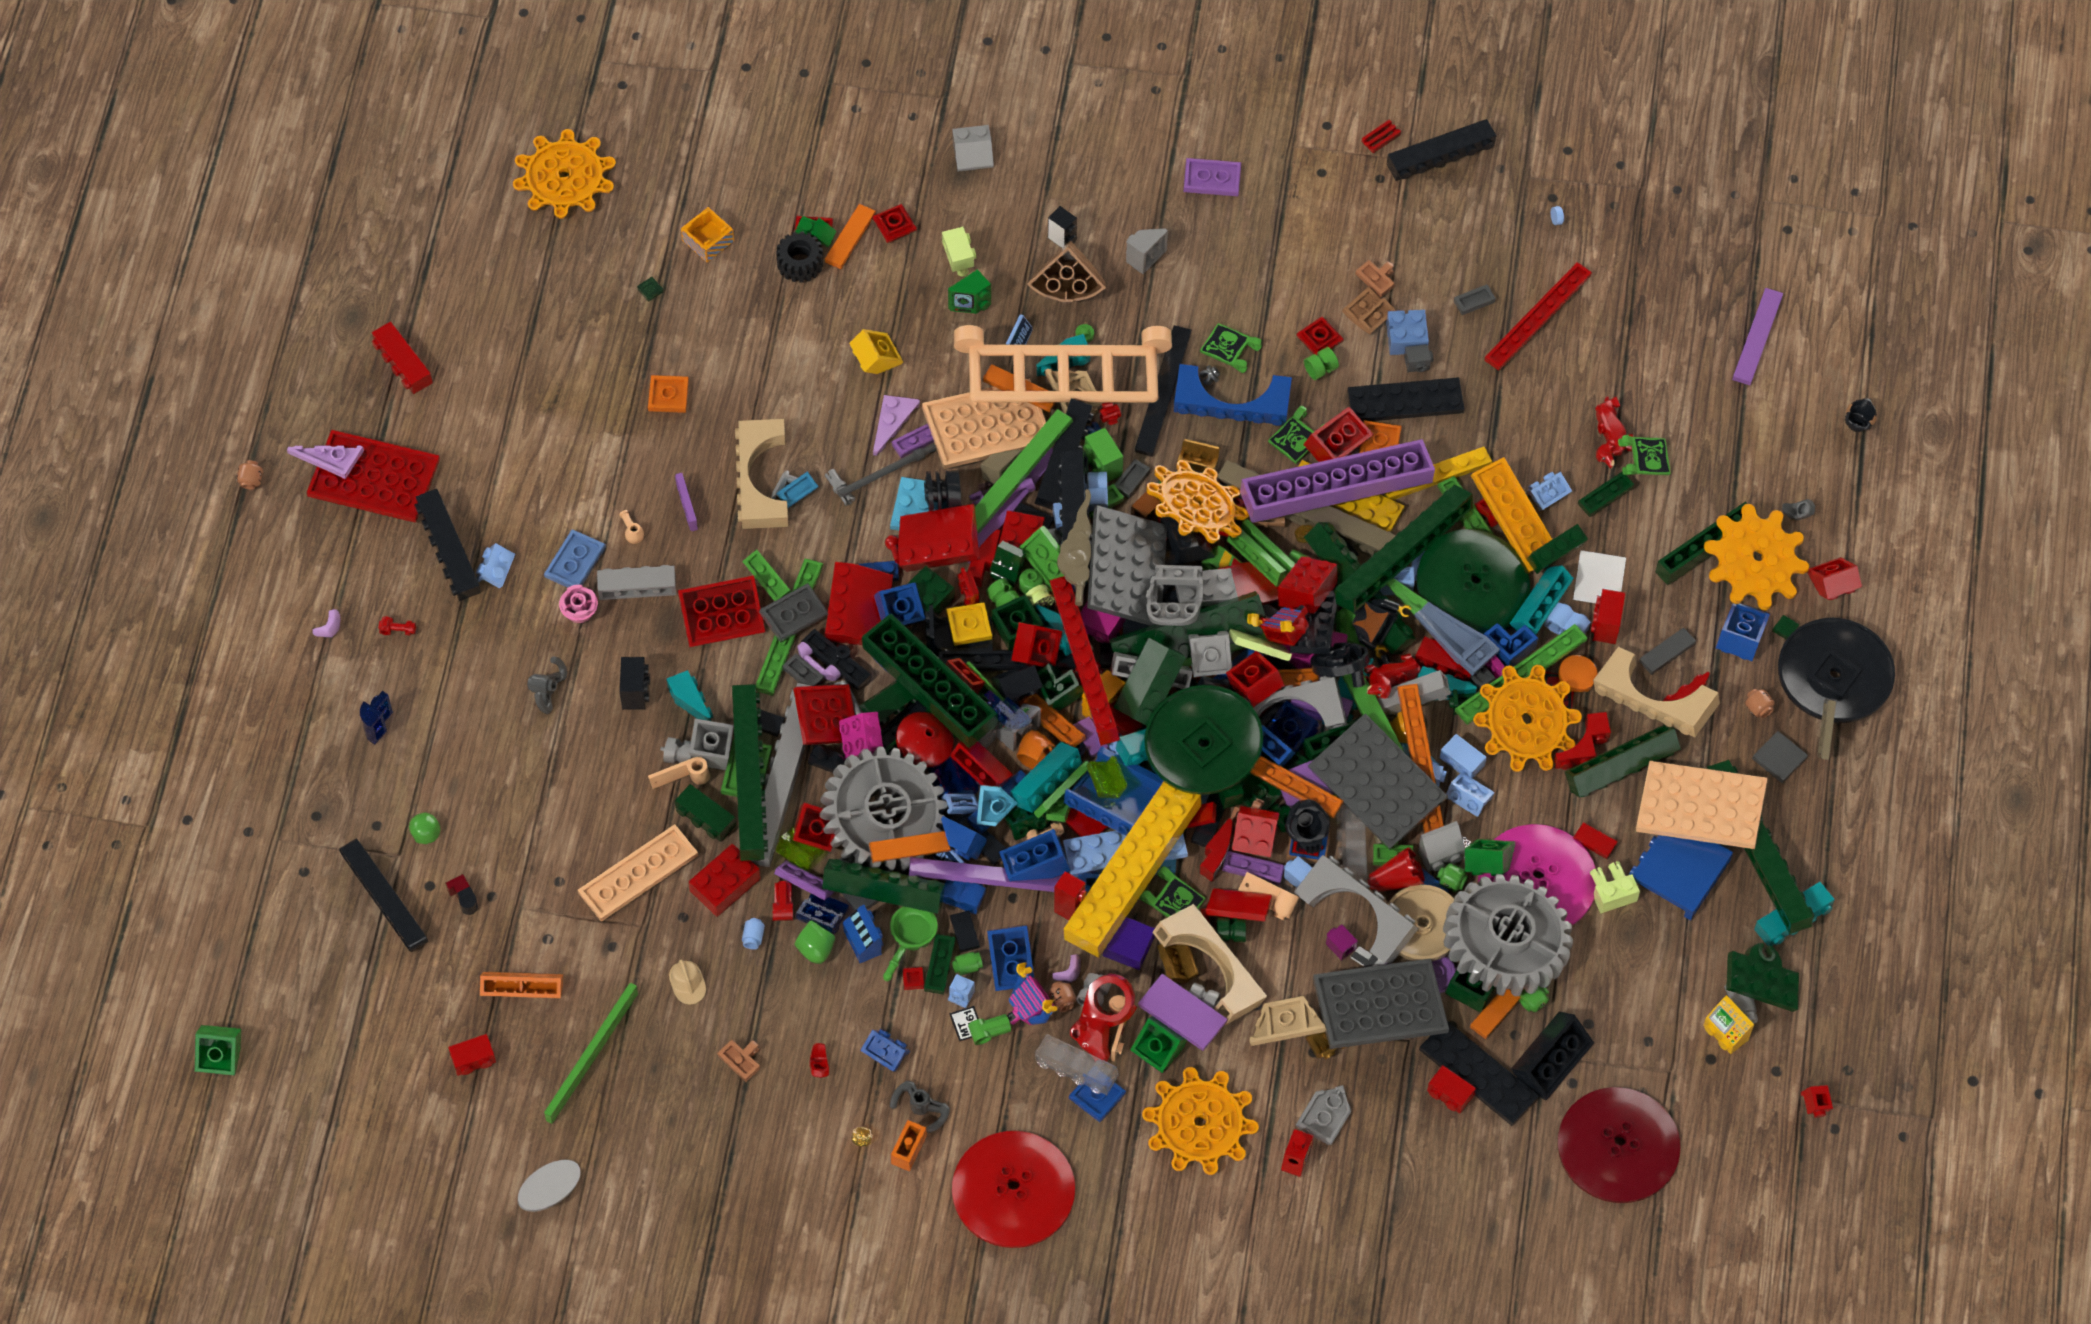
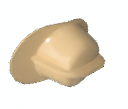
[669,959,706,1005]

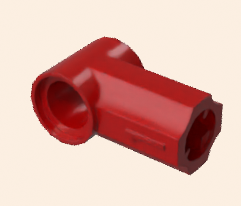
[773,881,793,921]

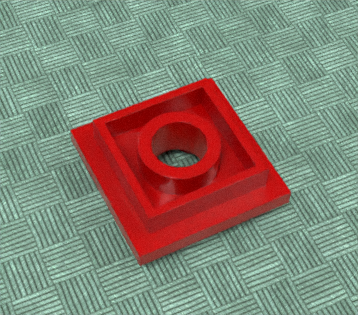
[872,204,917,243]
[1296,316,1344,355]
[957,567,979,606]

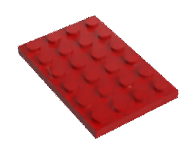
[306,430,440,523]

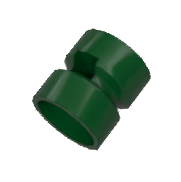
[1217,917,1246,942]

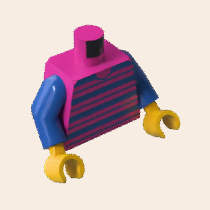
[1006,962,1057,1025]

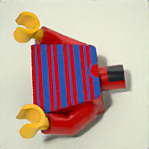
[1247,605,1309,646]

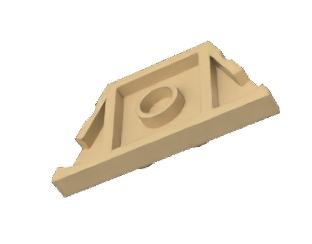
[1045,369,1102,416]
[1250,996,1326,1046]

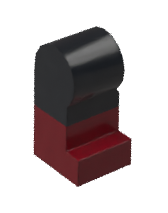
[445,874,478,915]

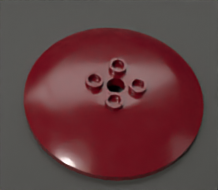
[1557,1087,1681,1203]

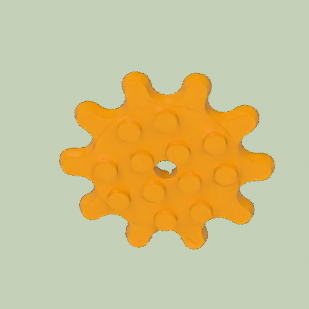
[513,129,616,219]
[1146,460,1249,544]
[1704,504,1809,611]
[1473,665,1582,772]
[1142,1067,1259,1175]

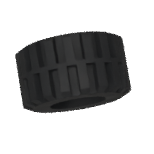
[776,232,823,283]

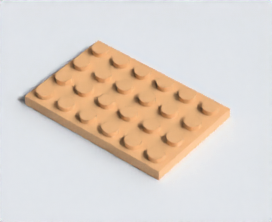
[922,378,1046,469]
[1636,761,1767,849]

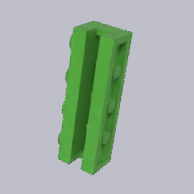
[1227,519,1295,587]

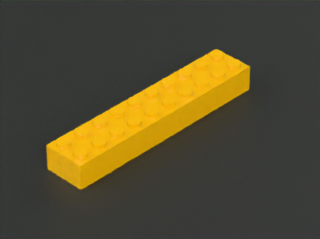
[1064,781,1201,958]

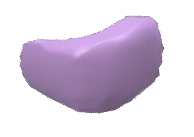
[313,609,341,637]
[1053,954,1081,983]

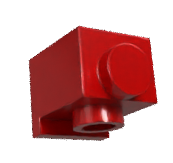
[1800,1085,1833,1118]

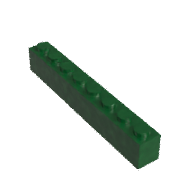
[1304,522,1416,654]

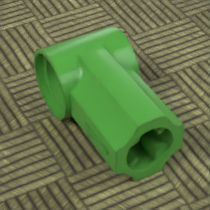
[968,1014,1011,1045]

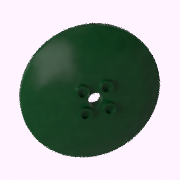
[1416,529,1530,634]
[1144,685,1263,795]

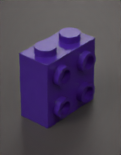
[1103,917,1155,971]

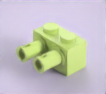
[942,227,976,277]
[1590,861,1640,913]

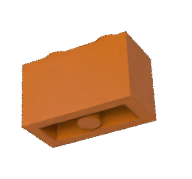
[891,1120,927,1172]

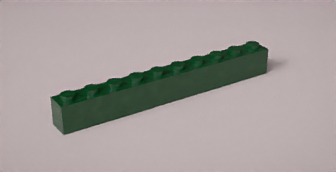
[1335,485,1473,613]
[732,684,768,861]
[1707,760,1814,934]

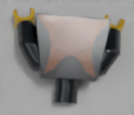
[1352,599,1412,658]

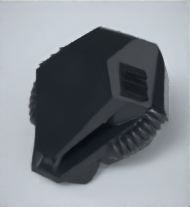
[1285,799,1330,854]

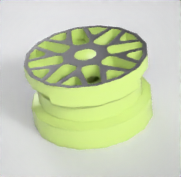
[1026,584,1055,609]

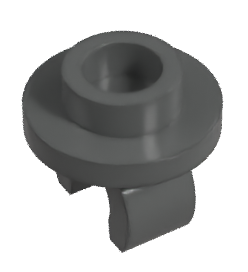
[1199,365,1220,385]

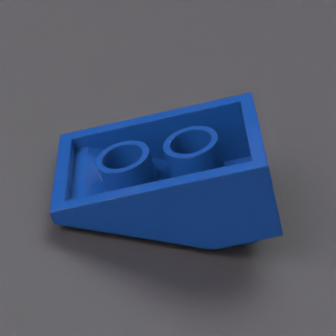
[1716,603,1770,661]
[999,829,1071,881]
[987,925,1034,991]

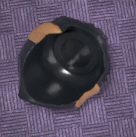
[1844,398,1877,432]

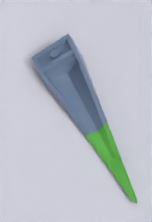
[1386,578,1500,676]

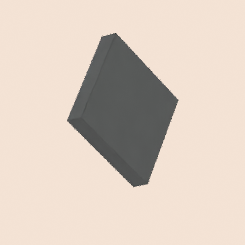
[1752,731,1808,783]

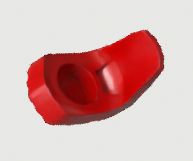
[809,1043,829,1078]

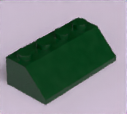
[1113,637,1186,725]

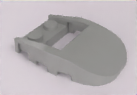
[1146,565,1204,626]

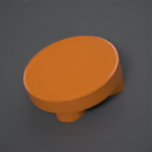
[1558,655,1598,692]

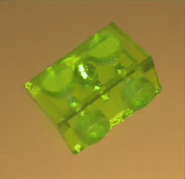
[1087,756,1127,799]
[776,827,824,871]

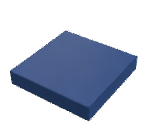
[1069,1067,1126,1122]

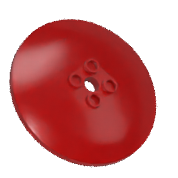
[952,1131,1075,1248]

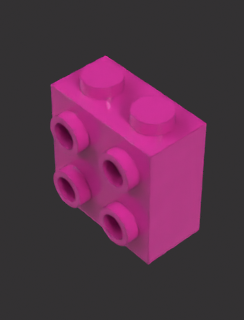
[1080,602,1126,645]
[839,712,883,759]

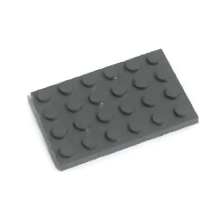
[1087,505,1167,626]
[1308,714,1448,850]
[1313,958,1449,1049]

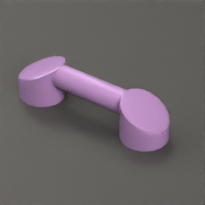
[797,642,841,681]

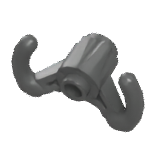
[527,656,568,714]
[890,1081,950,1133]

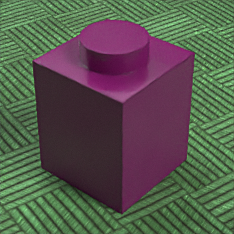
[1326,924,1358,961]

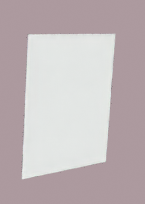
[1573,550,1626,603]

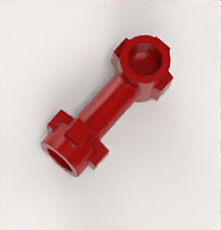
[378,616,416,636]

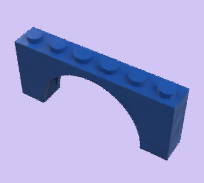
[1174,364,1292,426]

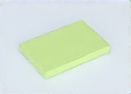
[1229,628,1292,661]

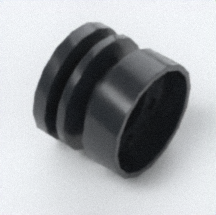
[924,469,962,511]

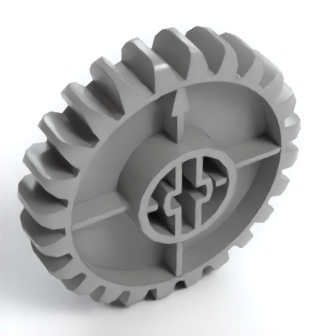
[820,746,948,872]
[1443,874,1573,997]

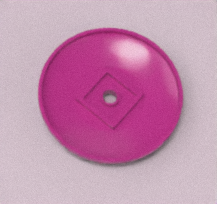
[1478,824,1596,925]

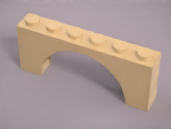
[735,419,788,529]
[1593,647,1720,737]
[1152,904,1267,1025]

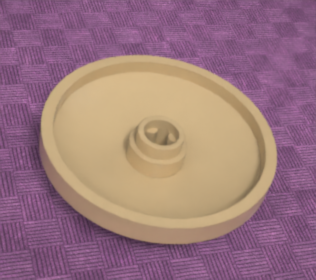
[1388,885,1454,961]

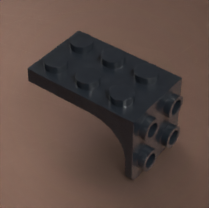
[925,605,993,656]

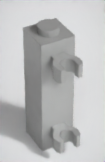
[1376,670,1451,717]

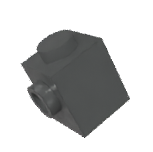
[1404,344,1433,372]

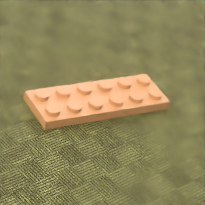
[578,824,699,922]

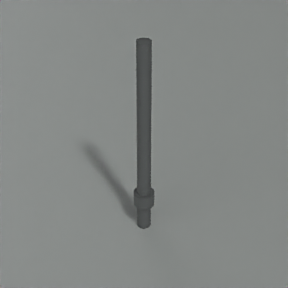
[837,444,937,497]

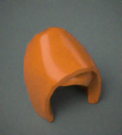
[1017,729,1056,769]

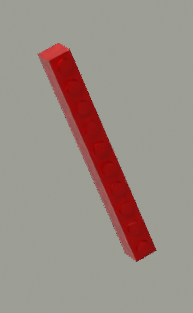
[1049,576,1120,746]

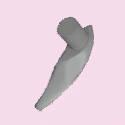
[771,470,797,499]

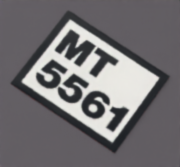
[949,1006,979,1042]

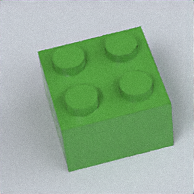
[1083,428,1123,483]

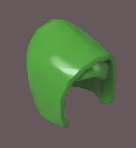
[795,921,835,964]

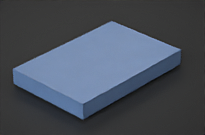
[544,529,606,588]

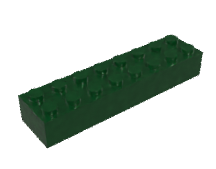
[1108,591,1266,680]
[862,613,998,748]

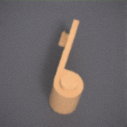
[648,757,710,789]
[1238,872,1299,921]
[1108,995,1127,1061]

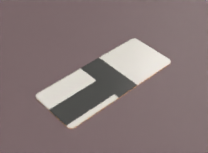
[1351,946,1386,967]

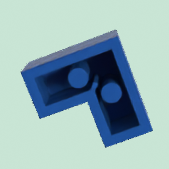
[1483,623,1538,667]

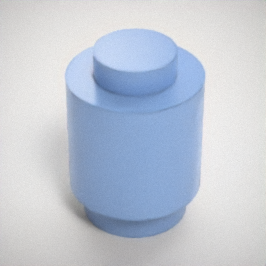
[742,918,765,949]

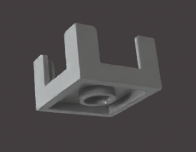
[1188,631,1232,677]

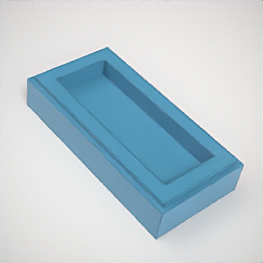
[776,471,819,508]

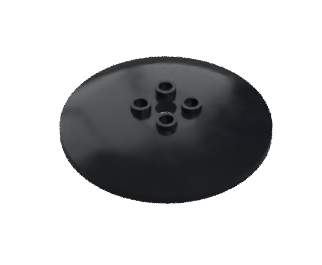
[1778,618,1895,723]

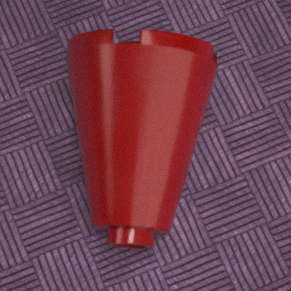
[1367,847,1425,892]

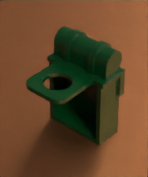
[990,541,1026,588]

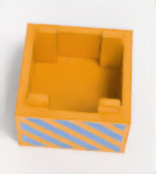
[681,207,734,263]

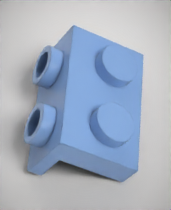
[476,543,515,588]

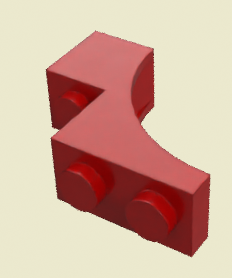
[1554,712,1611,770]

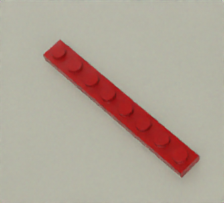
[1484,262,1592,371]

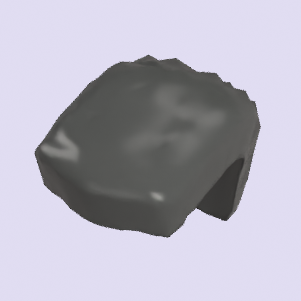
[1782,499,1815,520]

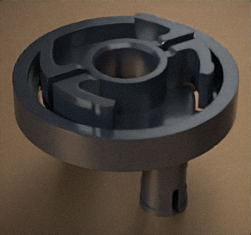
[1310,642,1370,688]

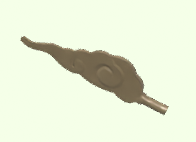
[1057,489,1091,606]

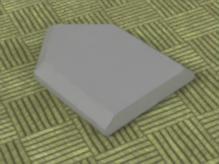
[1296,1085,1351,1145]

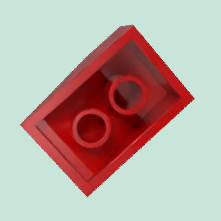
[1303,407,1374,462]

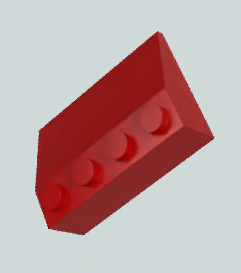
[898,504,980,572]
[825,562,893,645]
[677,575,765,647]

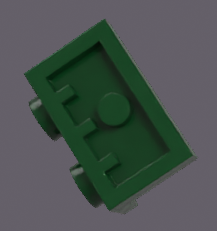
[1003,807,1050,840]

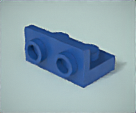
[860,1029,910,1072]

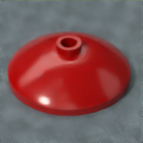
[896,712,954,768]

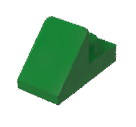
[795,216,837,248]

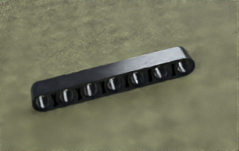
[339,838,428,952]

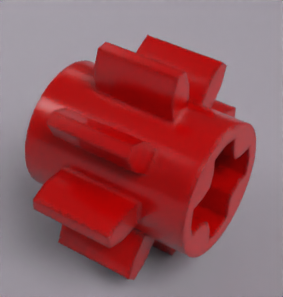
[1098,403,1121,426]

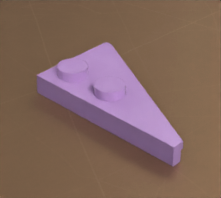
[873,395,920,456]
[287,446,364,479]

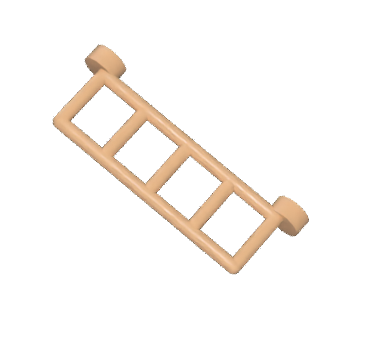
[954,325,1172,403]

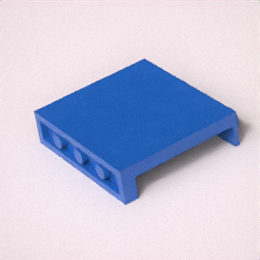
[1064,746,1163,836]
[1629,835,1733,920]

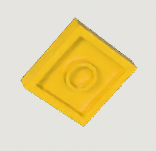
[946,603,992,646]

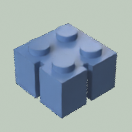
[1386,310,1429,355]

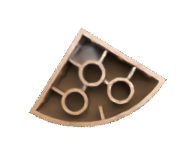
[1027,240,1106,302]

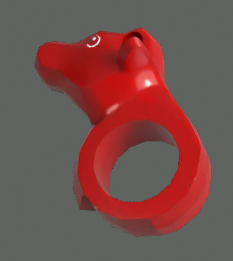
[1070,973,1137,1064]

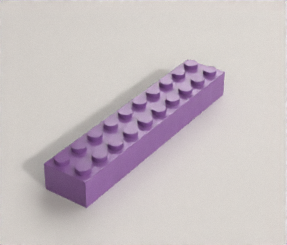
[1240,439,1435,523]

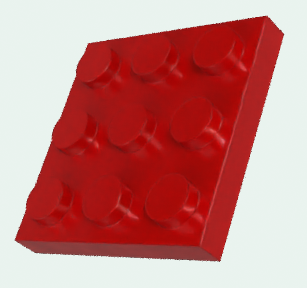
[793,684,855,745]

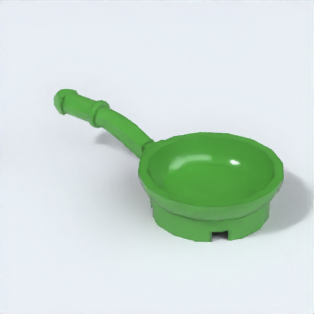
[883,906,938,981]

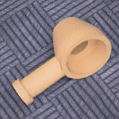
[619,510,644,544]

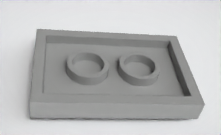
[1175,568,1237,606]

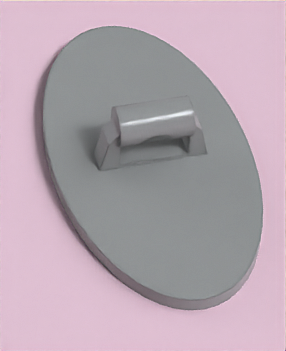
[518,1160,581,1212]

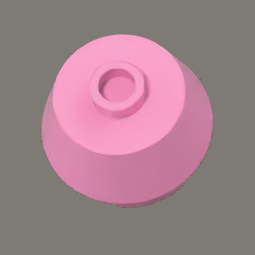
[559,585,598,623]

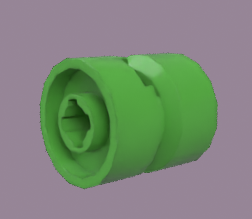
[1304,347,1339,380]
[986,578,1020,607]

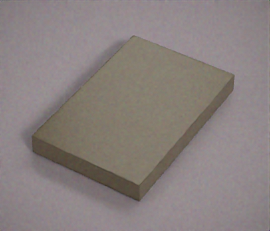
[1817,699,1836,760]

